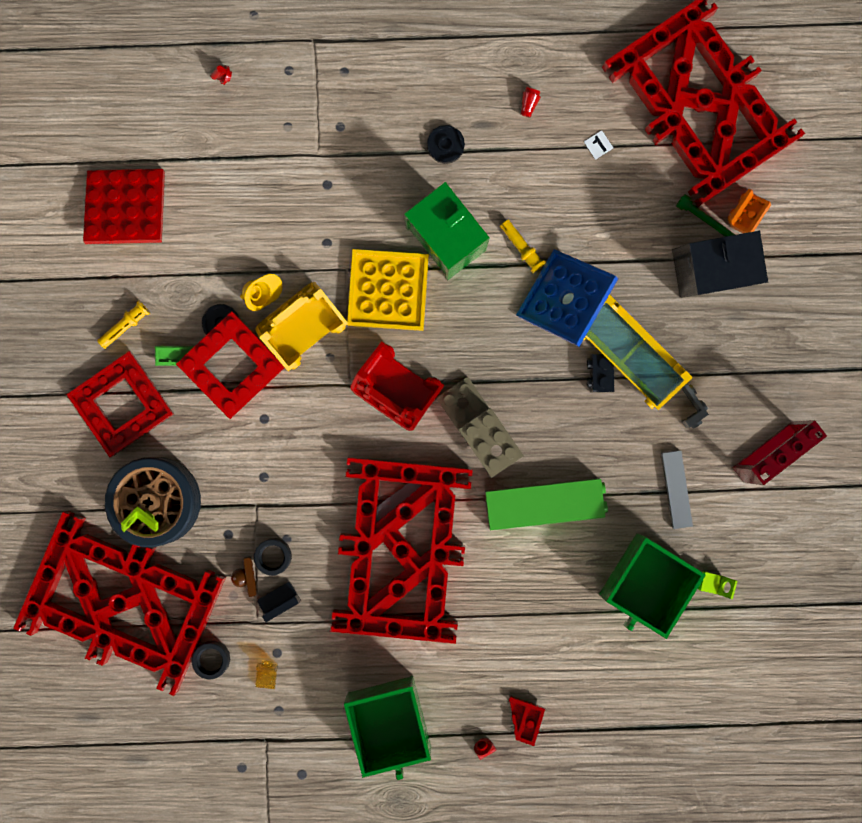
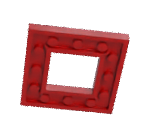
[176,311,285,419]
[66,351,174,458]

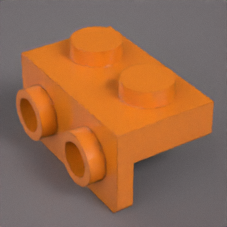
[728,189,771,233]

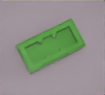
[155,346,194,366]

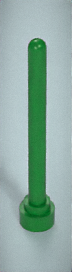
[676,194,736,237]

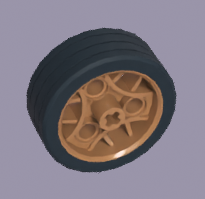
[105,457,201,547]

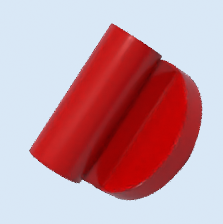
[210,65,232,85]
[474,738,497,760]

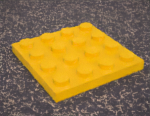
[347,249,429,331]

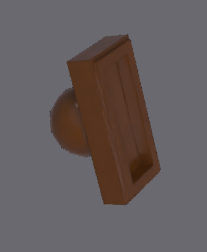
[231,556,257,597]

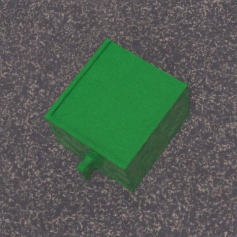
[404,182,490,281]
[599,533,706,639]
[344,676,431,780]

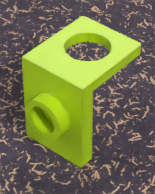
[121,506,158,532]
[698,571,737,599]

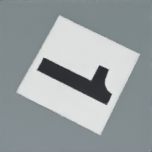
[584,130,613,160]

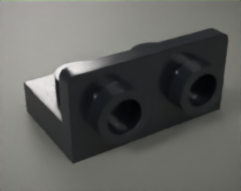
[587,353,614,393]

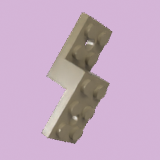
[436,377,524,478]

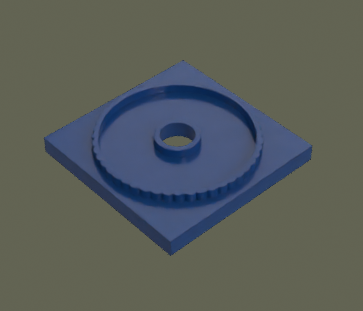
[516,249,618,347]

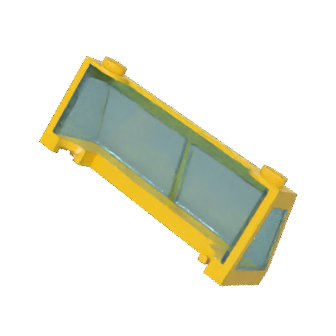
[583,294,693,410]

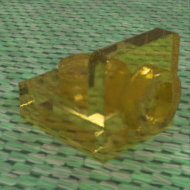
[255,660,278,689]

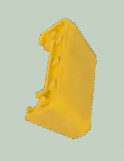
[255,282,348,371]

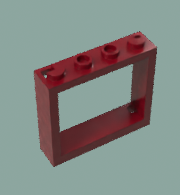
[732,420,827,486]

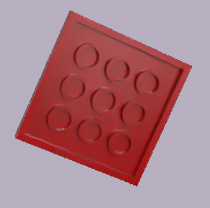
[83,169,165,244]

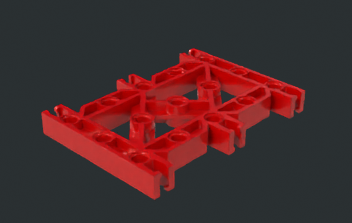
[602,0,805,207]
[330,457,473,644]
[13,511,226,696]

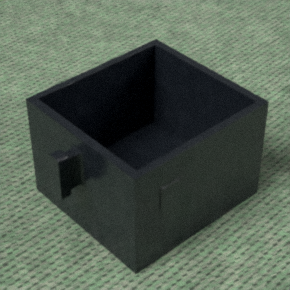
[672,230,769,298]

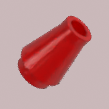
[520,87,541,118]

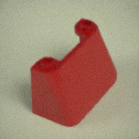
[351,341,445,431]

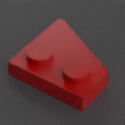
[509,696,546,746]

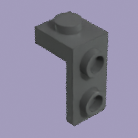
[681,384,709,429]

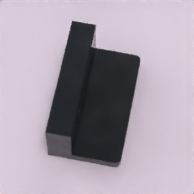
[257,581,301,623]

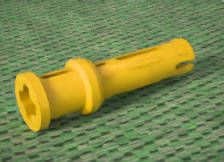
[500,219,546,273]
[97,301,150,349]

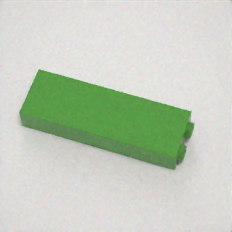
[485,478,608,531]

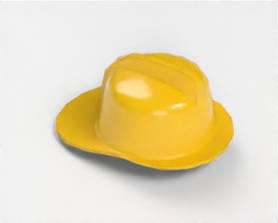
[240,274,283,311]

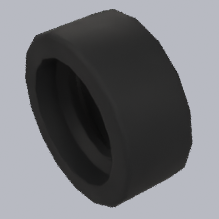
[254,538,292,576]
[191,640,231,680]

